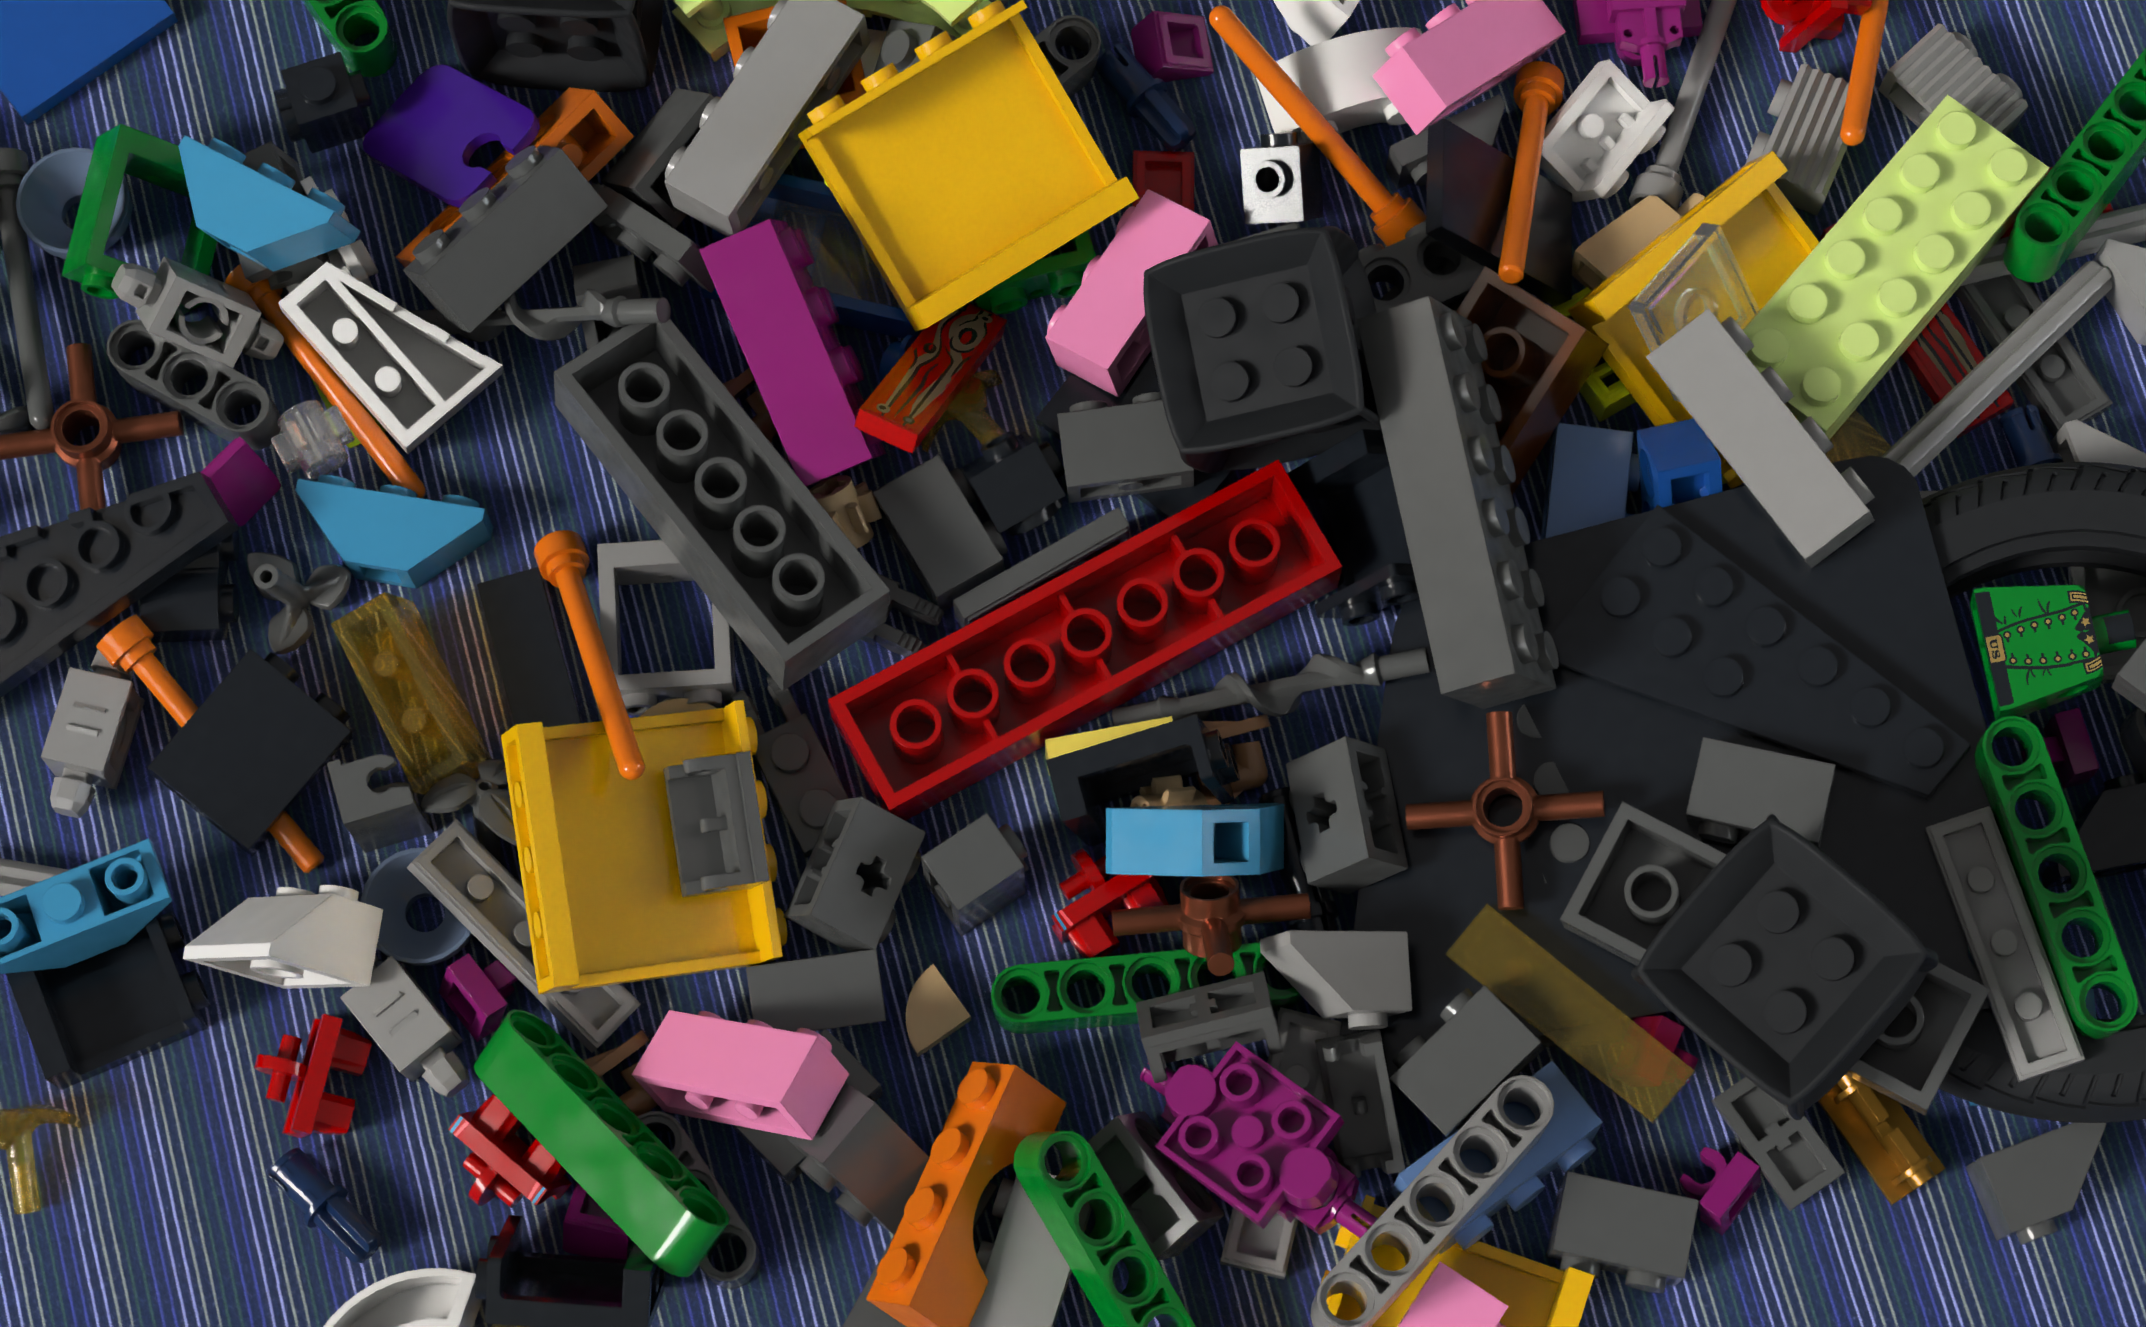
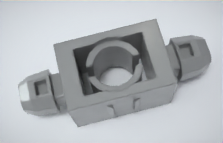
[111,256,284,368]
[41,650,145,818]
[340,955,470,1098]

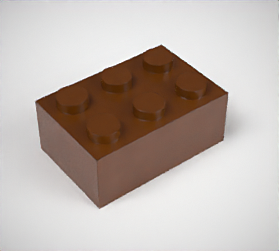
[1456,266,1609,495]

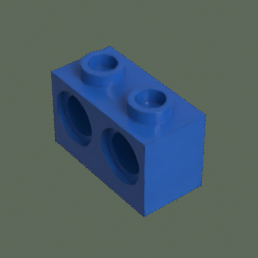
[1637,419,1722,513]

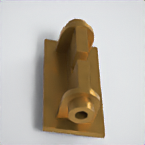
[1818,1074,1946,1205]

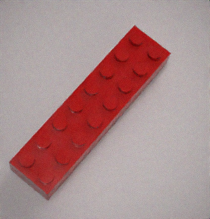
[828,459,1343,821]

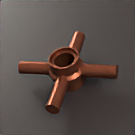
[0,343,184,510]
[1405,711,1605,910]
[1111,876,1311,976]

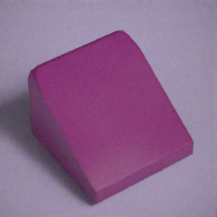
[1131,11,1214,82]
[201,436,281,527]
[563,1183,632,1260]

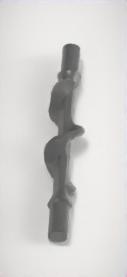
[409,289,671,342]
[1112,647,1431,726]

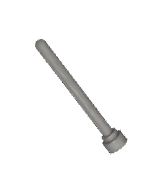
[1629,0,1737,211]

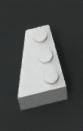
[278,262,503,455]

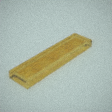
[1446,904,1695,1124]

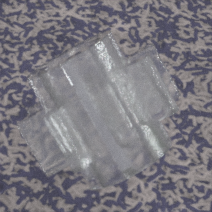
[271,400,355,479]

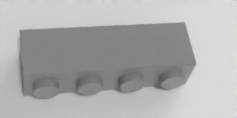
[664,0,871,237]
[1646,308,1875,569]
[969,1173,1092,1327]

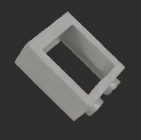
[597,540,736,715]

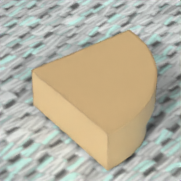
[906,964,971,1057]

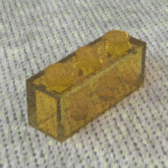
[331,592,492,795]

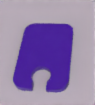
[362,64,540,208]

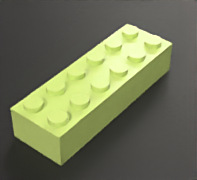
[1743,94,2050,440]

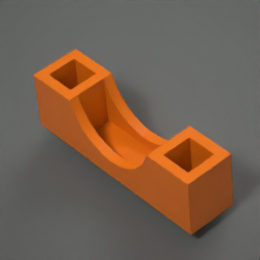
[866,1061,1067,1327]

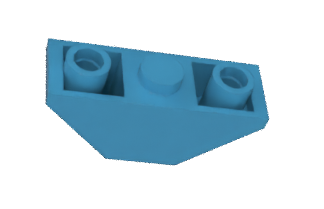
[178,135,361,272]
[295,475,494,589]
[1106,803,1284,877]
[0,838,173,974]

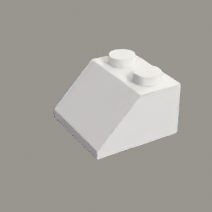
[183,885,383,989]

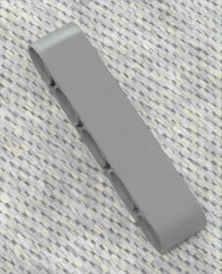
[1310,1075,1554,1327]

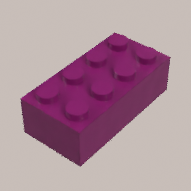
[699,219,886,487]

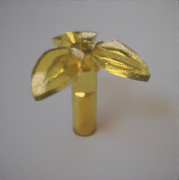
[921,370,1005,453]
[0,1105,81,1214]

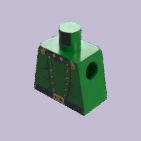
[1970,585,2136,721]

